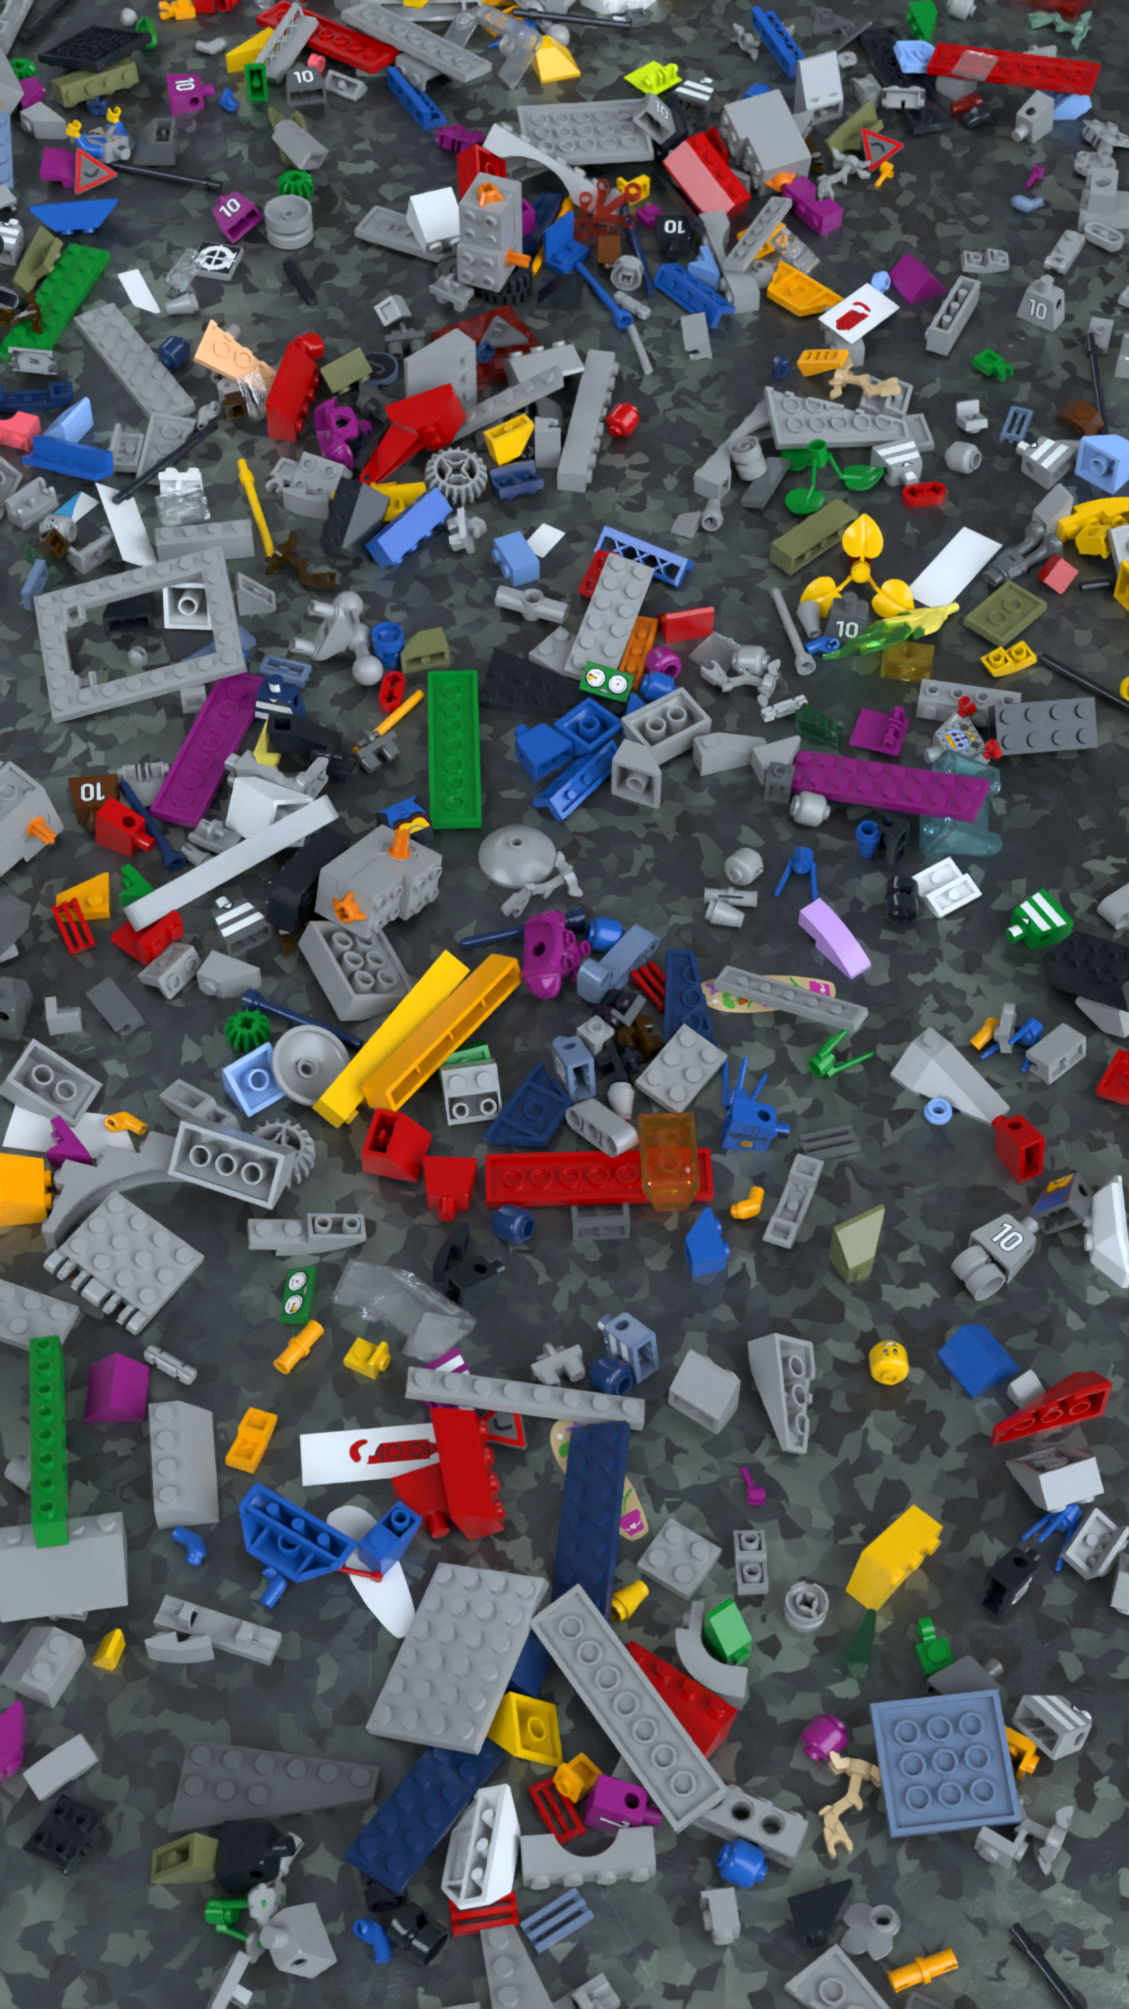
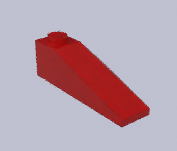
[990,1371,1112,1446]

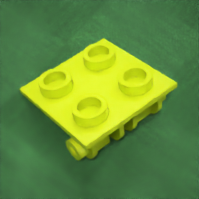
[624,61,682,95]

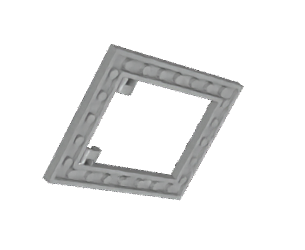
[33,546,247,724]

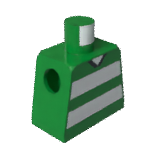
[1005,888,1074,950]

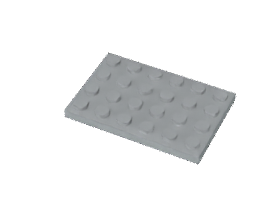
[517,99,654,168]
[365,1562,549,1755]

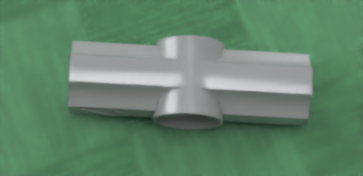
[495,585,570,624]

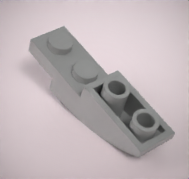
[247,1213,366,1256]

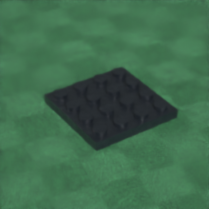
[37,25,153,73]

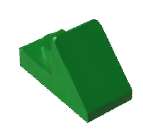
[118,863,155,911]

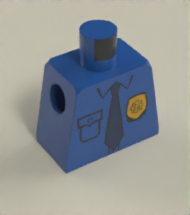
[721,1096,790,1151]

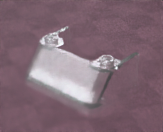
[443,4,543,90]
[330,1258,477,1363]

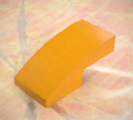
[226,1407,278,1474]

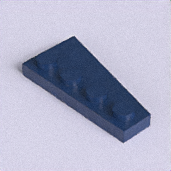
[663,948,718,1048]

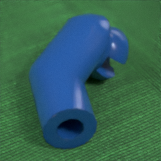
[219,88,238,112]
[172,1525,206,1566]
[259,1564,287,1609]
[353,1918,392,1964]

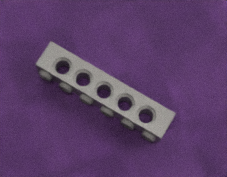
[612,1755,809,1869]

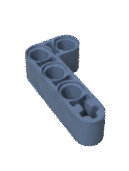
[577,924,660,1005]

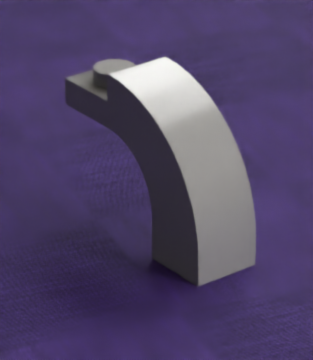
[674,1600,748,1710]

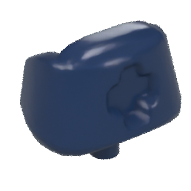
[86,96,108,116]
[475,340,495,364]
[771,355,790,378]

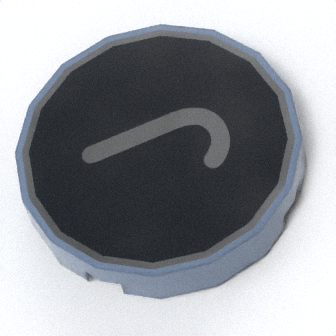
[361,352,398,388]

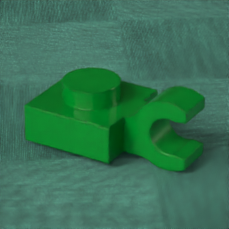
[914,1616,955,1679]

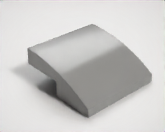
[858,375,913,419]

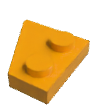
[56,872,110,922]

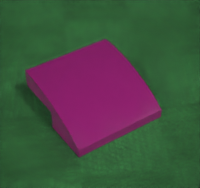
[40,147,76,188]

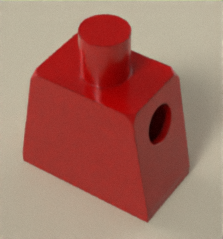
[95,796,156,857]
[991,1115,1045,1184]
[423,1156,478,1222]
[391,1462,451,1538]

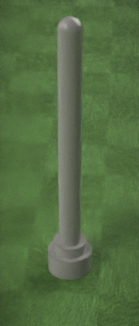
[771,588,816,675]

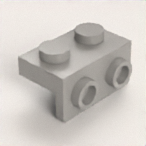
[106,423,146,473]
[1060,1507,1129,1580]

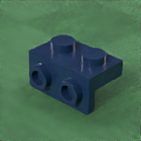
[489,459,545,500]

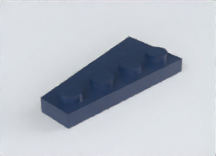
[522,193,564,253]

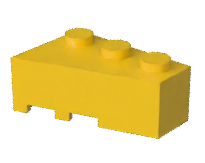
[845,1504,943,1614]

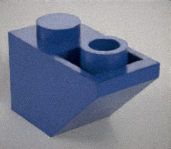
[684,1207,730,1277]
[358,1500,422,1575]

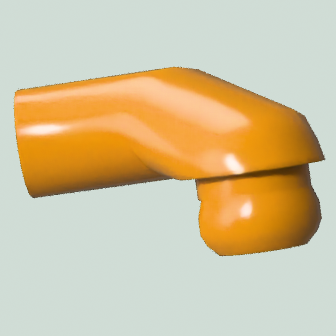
[970,1017,1000,1050]
[104,1112,148,1136]
[730,1186,764,1219]

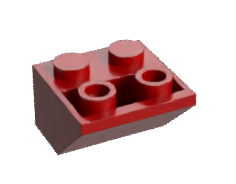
[361,1108,432,1183]

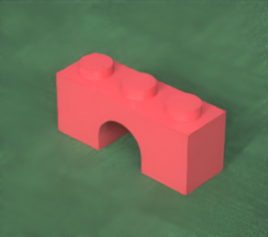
[0,411,42,452]

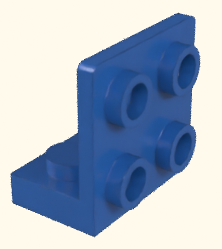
[542,211,591,275]

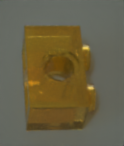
[880,639,935,683]

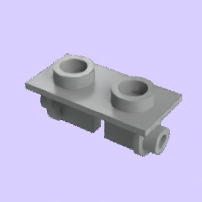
[882,86,925,110]

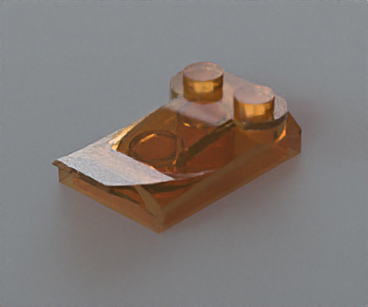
[638,1112,700,1211]

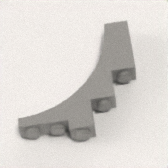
[41,1131,192,1249]

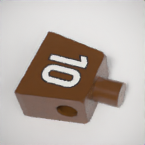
[68,774,120,832]

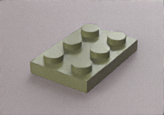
[963,580,1048,648]

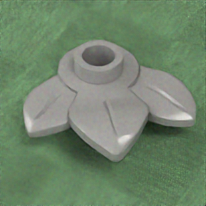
[840,1903,900,1961]

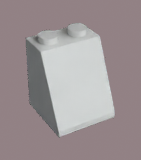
[406,187,460,253]
[163,578,212,630]
[225,777,314,848]

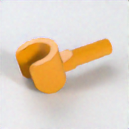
[874,161,894,188]

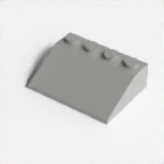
[404,328,477,411]
[298,921,414,1021]
[0,1512,128,1622]

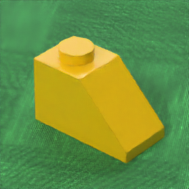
[483,413,535,465]

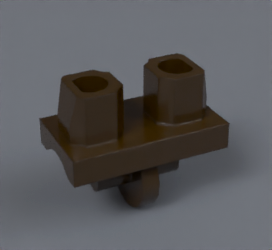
[615,1013,664,1063]

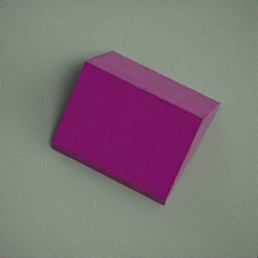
[888,252,947,305]
[84,1352,150,1422]

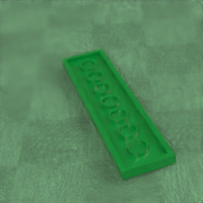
[0,243,111,362]
[428,670,482,829]

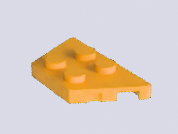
[767,260,844,317]

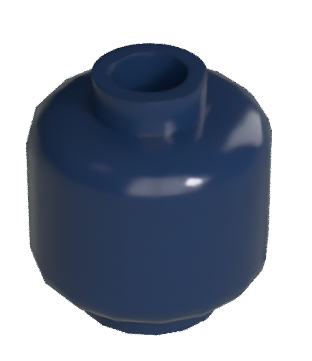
[157,335,191,370]
[491,1203,535,1244]
[589,1354,633,1396]

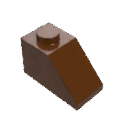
[598,236,620,269]
[1055,399,1104,437]

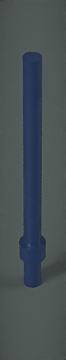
[621,206,656,297]

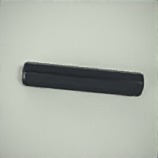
[283,259,318,306]

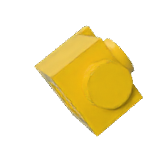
[1075,525,1112,558]

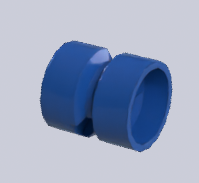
[371,622,404,669]

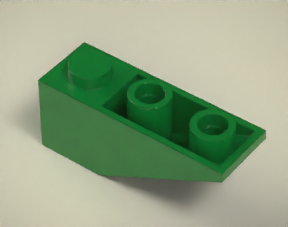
[905,0,937,44]

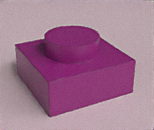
[636,204,665,229]

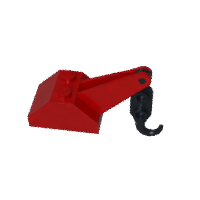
[336,383,466,485]

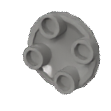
[1074,149,1116,176]

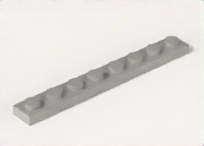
[405,1366,645,1431]

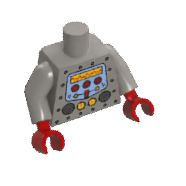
[923,696,1002,774]

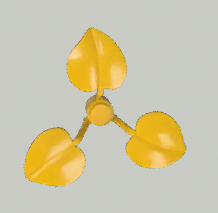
[800,513,915,618]

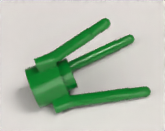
[807,1029,874,1078]

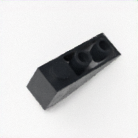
[265,714,343,754]

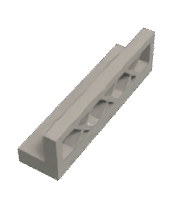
[254,2,318,85]

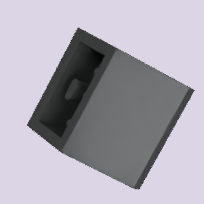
[133,118,178,166]

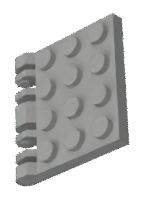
[43,1190,204,1336]

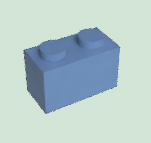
[491,531,540,587]

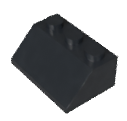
[651,93,689,169]
[320,478,391,564]

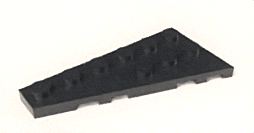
[479,647,628,729]

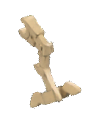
[828,356,901,400]
[818,1751,882,1859]

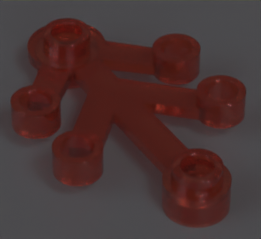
[574,179,642,241]

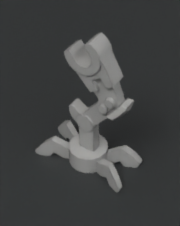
[731,22,795,61]
[817,148,871,201]
[700,659,781,708]
[501,851,583,918]
[1014,1790,1074,1876]

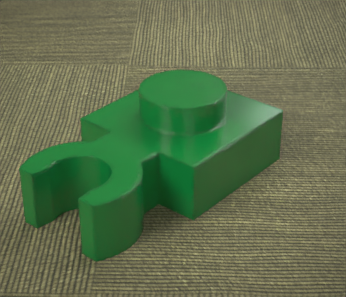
[972,348,1014,382]

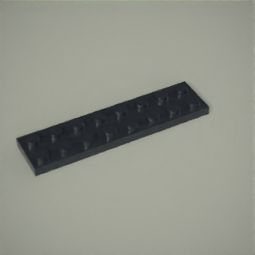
[855,26,954,135]

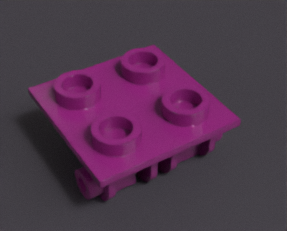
[434,124,487,153]
[849,706,910,756]

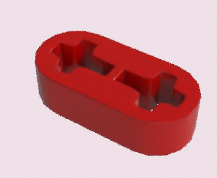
[901,482,946,508]
[379,671,406,714]

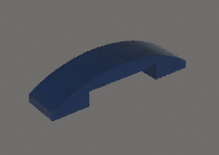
[0,382,73,413]

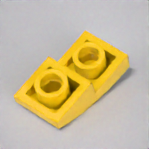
[980,641,1037,677]

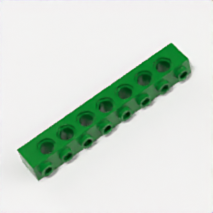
[29,1335,69,1549]

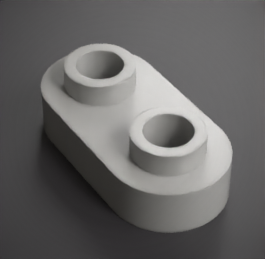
[1083,221,1124,252]

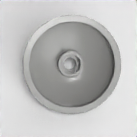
[478,825,556,889]
[271,1025,350,1106]

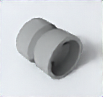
[729,436,767,481]
[951,1245,1006,1301]

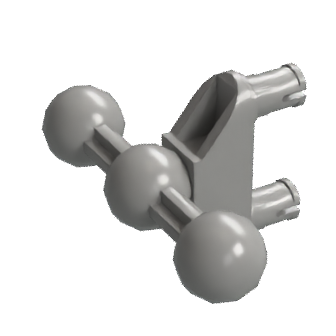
[505,0,577,47]
[289,591,383,686]

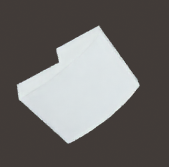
[911,857,982,919]

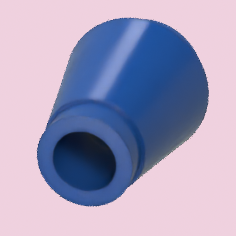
[855,820,882,857]

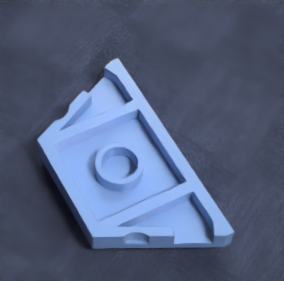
[893,41,935,74]

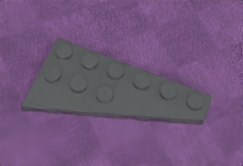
[167,1740,380,1838]

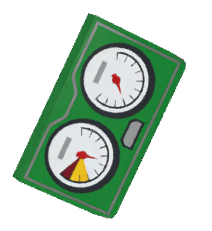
[579,661,635,703]
[279,1265,317,1325]

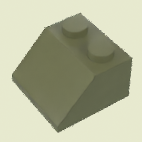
[318,347,373,396]

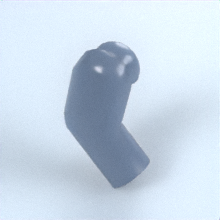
[1011,195,1044,213]

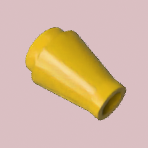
[610,1580,649,1623]

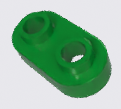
[135,16,157,51]

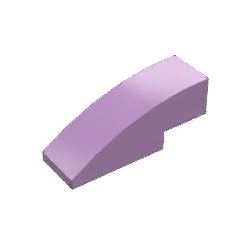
[798,898,871,980]

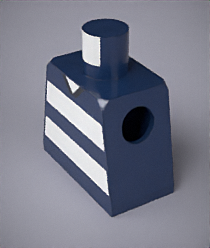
[253,674,306,724]

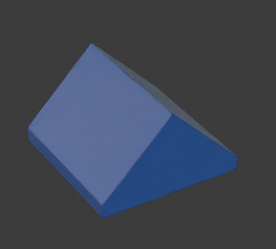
[554,697,623,757]
[937,1324,1020,1399]

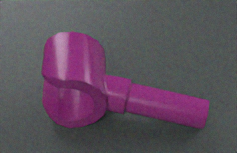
[1025,163,1045,189]
[740,1467,765,1505]

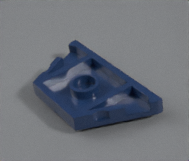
[483,1061,573,1148]

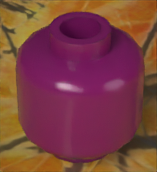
[645,646,681,679]
[800,1713,848,1763]

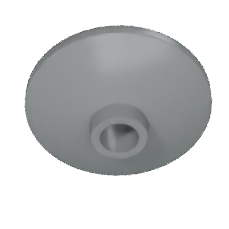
[743,259,778,290]

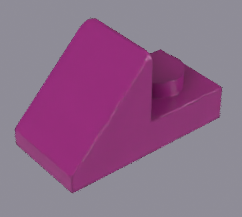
[46,1115,93,1168]

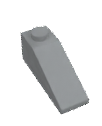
[693,732,767,776]

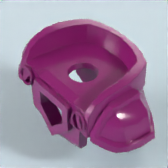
[314,396,374,470]
[521,910,591,999]

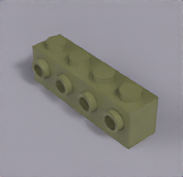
[50,57,139,108]
[770,498,858,575]

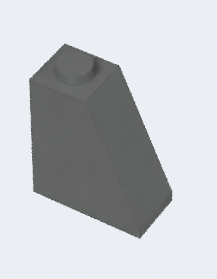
[0,895,31,956]

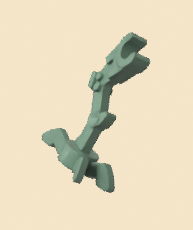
[1028,11,1092,50]

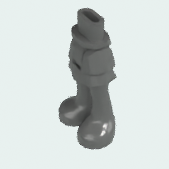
[982,521,1063,586]

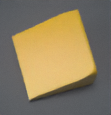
[92,1629,126,1671]

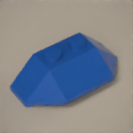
[30,197,118,235]
[238,1482,358,1583]

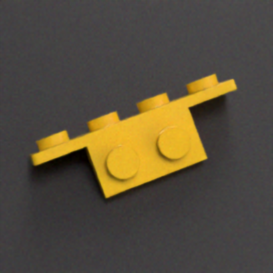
[331,482,426,522]

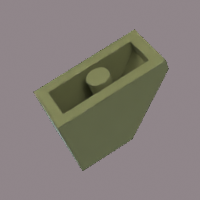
[400,627,450,674]
[150,1832,221,1884]

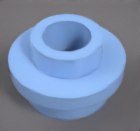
[871,271,890,294]
[924,1098,952,1125]

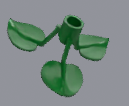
[781,439,884,515]

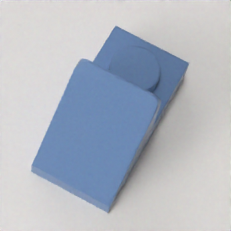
[688,245,719,291]

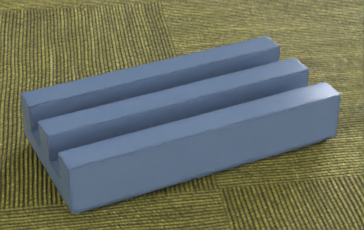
[999,406,1034,445]
[21,559,49,611]
[257,654,312,688]
[519,1887,594,1955]

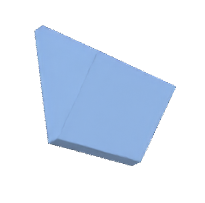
[42,397,94,443]
[221,1042,286,1118]

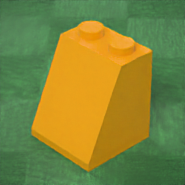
[0,1153,53,1227]

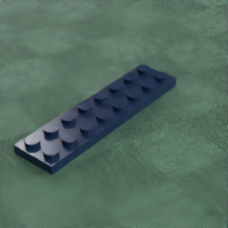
[550,1420,630,1657]

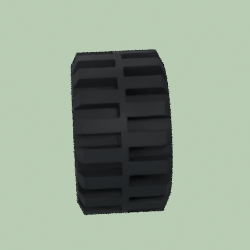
[478,262,533,307]

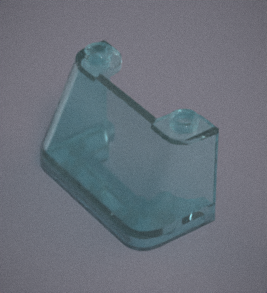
[920,748,1002,857]

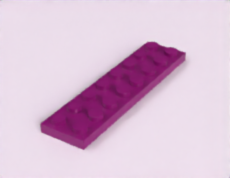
[149,673,266,829]
[791,750,990,823]

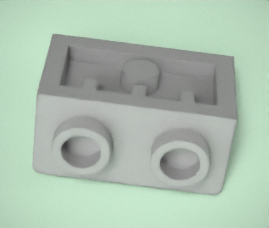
[138,941,203,999]

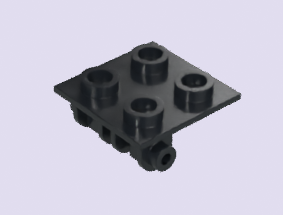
[22,1794,108,1877]

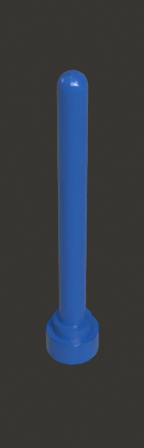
[575,262,633,330]

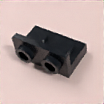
[586,989,646,1027]

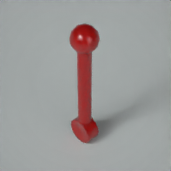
[336,1566,384,1583]

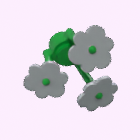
[205,1879,286,1963]

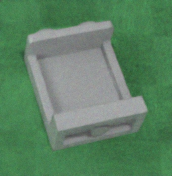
[395,52,456,92]

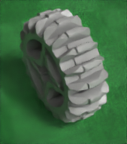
[424,446,488,506]
[247,1118,316,1189]

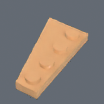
[193,319,277,397]

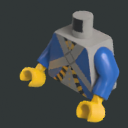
[66,106,131,164]

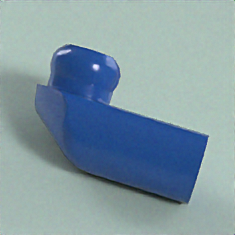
[803,636,840,655]

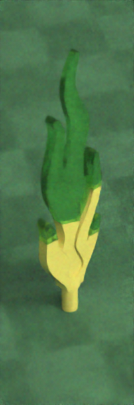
[823,602,959,660]

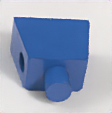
[514,723,573,782]

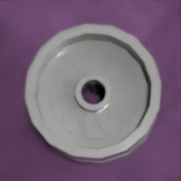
[264,195,314,250]

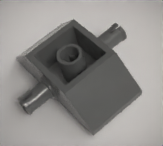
[473,385,567,458]

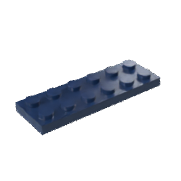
[344,1735,507,1895]

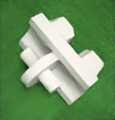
[158,468,203,501]

